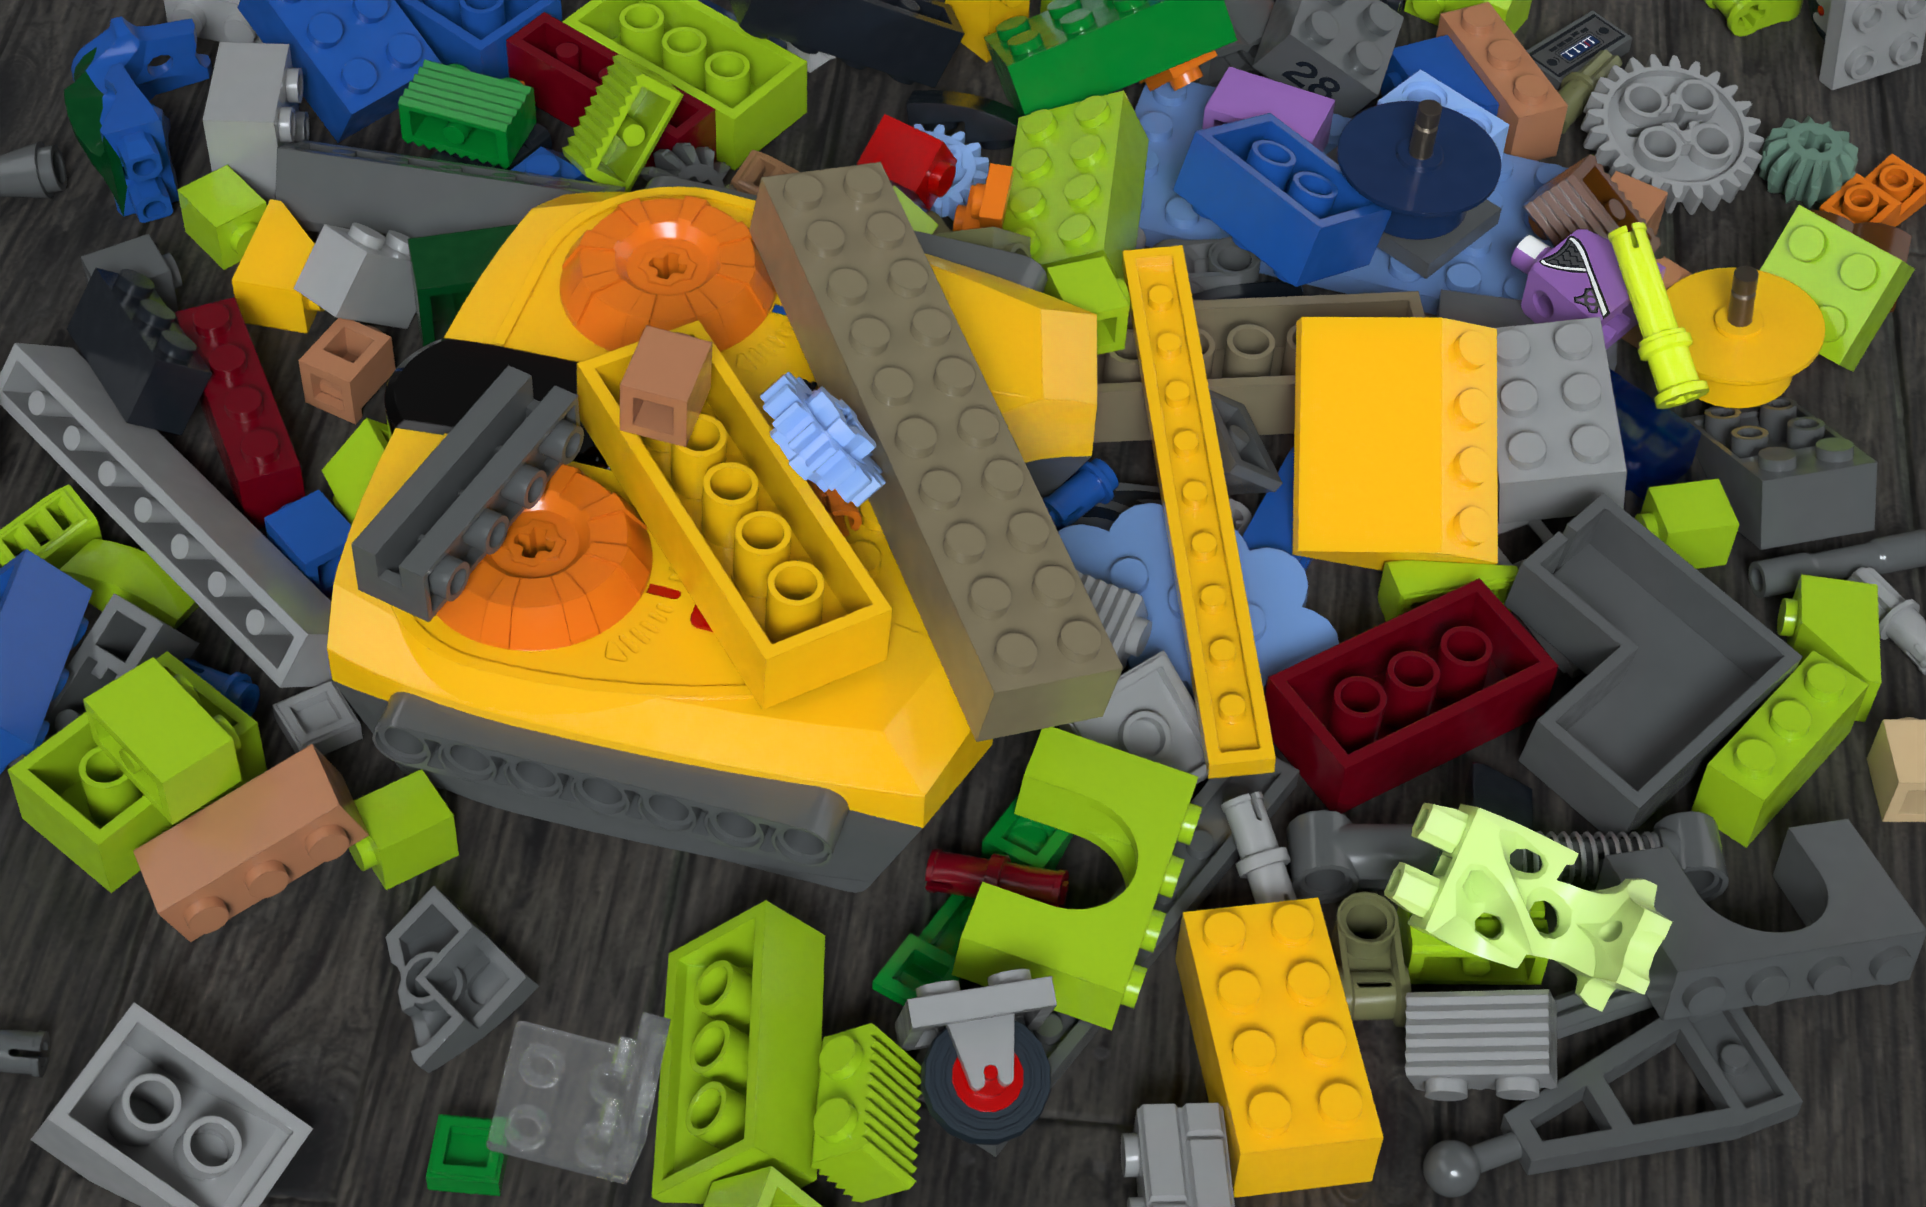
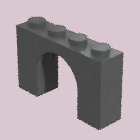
[1596,819,1926,1021]

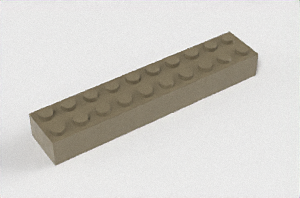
[749,162,1123,742]

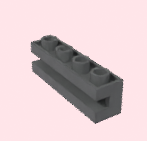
[351,365,584,622]

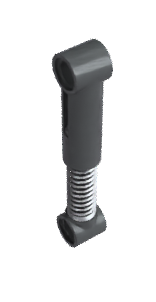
[1286,810,1729,904]

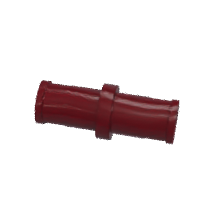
[925,848,1069,908]

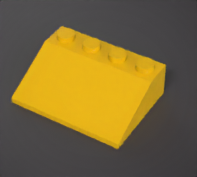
[1292,317,1498,571]

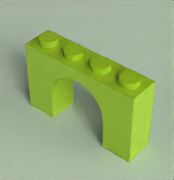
[952,727,1203,1031]

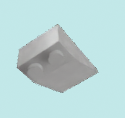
[31,1002,313,1207]

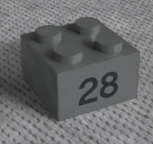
[1252,0,1404,118]

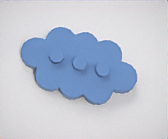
[1058,503,1339,701]

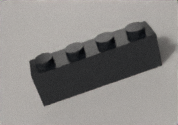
[729,0,965,88]

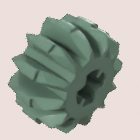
[1759,116,1858,209]

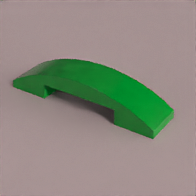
[872,796,1074,1006]

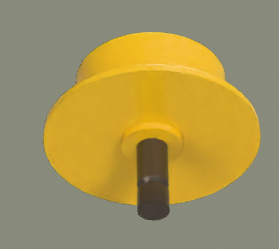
[1666,266,1825,408]

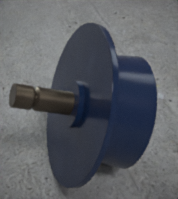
[1337,100,1501,240]

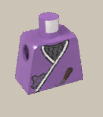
[1511,229,1666,350]

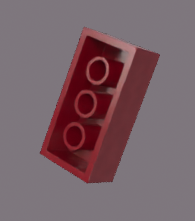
[1265,578,1558,814]

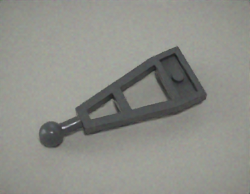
[1423,1008,1803,1198]

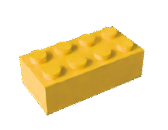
[1175,897,1383,1198]

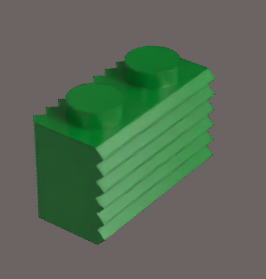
[398,59,537,169]

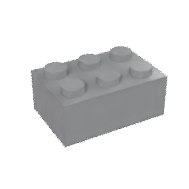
[1495,317,1627,524]

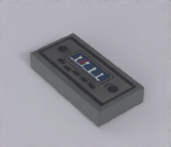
[1526,10,1633,92]

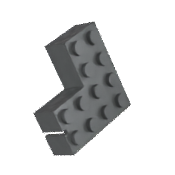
[1504,493,1803,839]

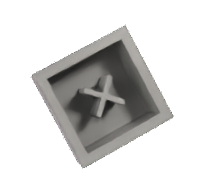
[203,42,310,205]

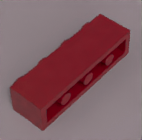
[506,12,717,167]
[175,297,305,529]

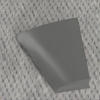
[385,886,539,1073]

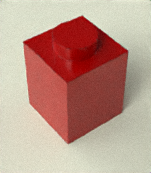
[857,114,957,211]

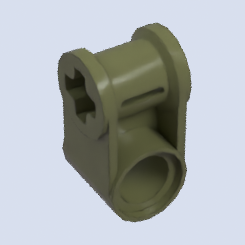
[1330,892,1411,1027]

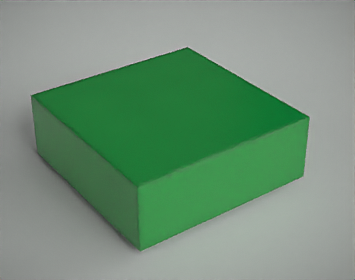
[426,1114,512,1196]

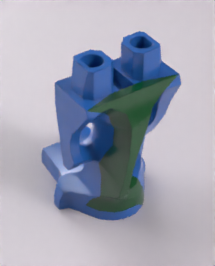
[64,16,213,223]

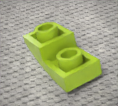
[59,538,199,629]

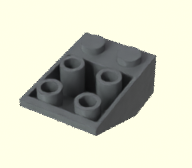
[1682,397,1878,550]

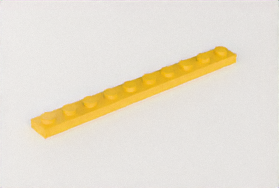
[1122,245,1276,779]

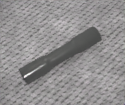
[1749,529,1926,598]

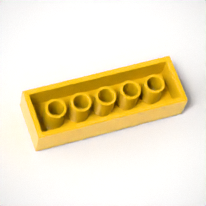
[577,320,893,710]

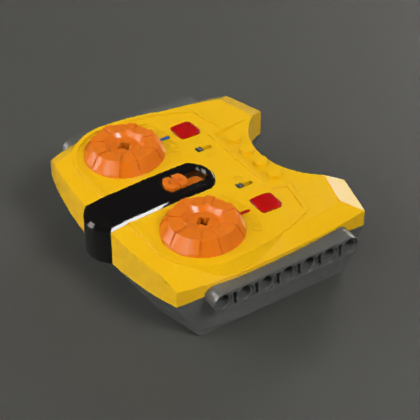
[327,176,1097,893]

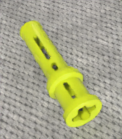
[1607,222,1709,409]

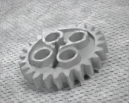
[1580,54,1764,215]

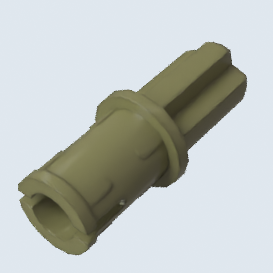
[1558,50,1623,134]

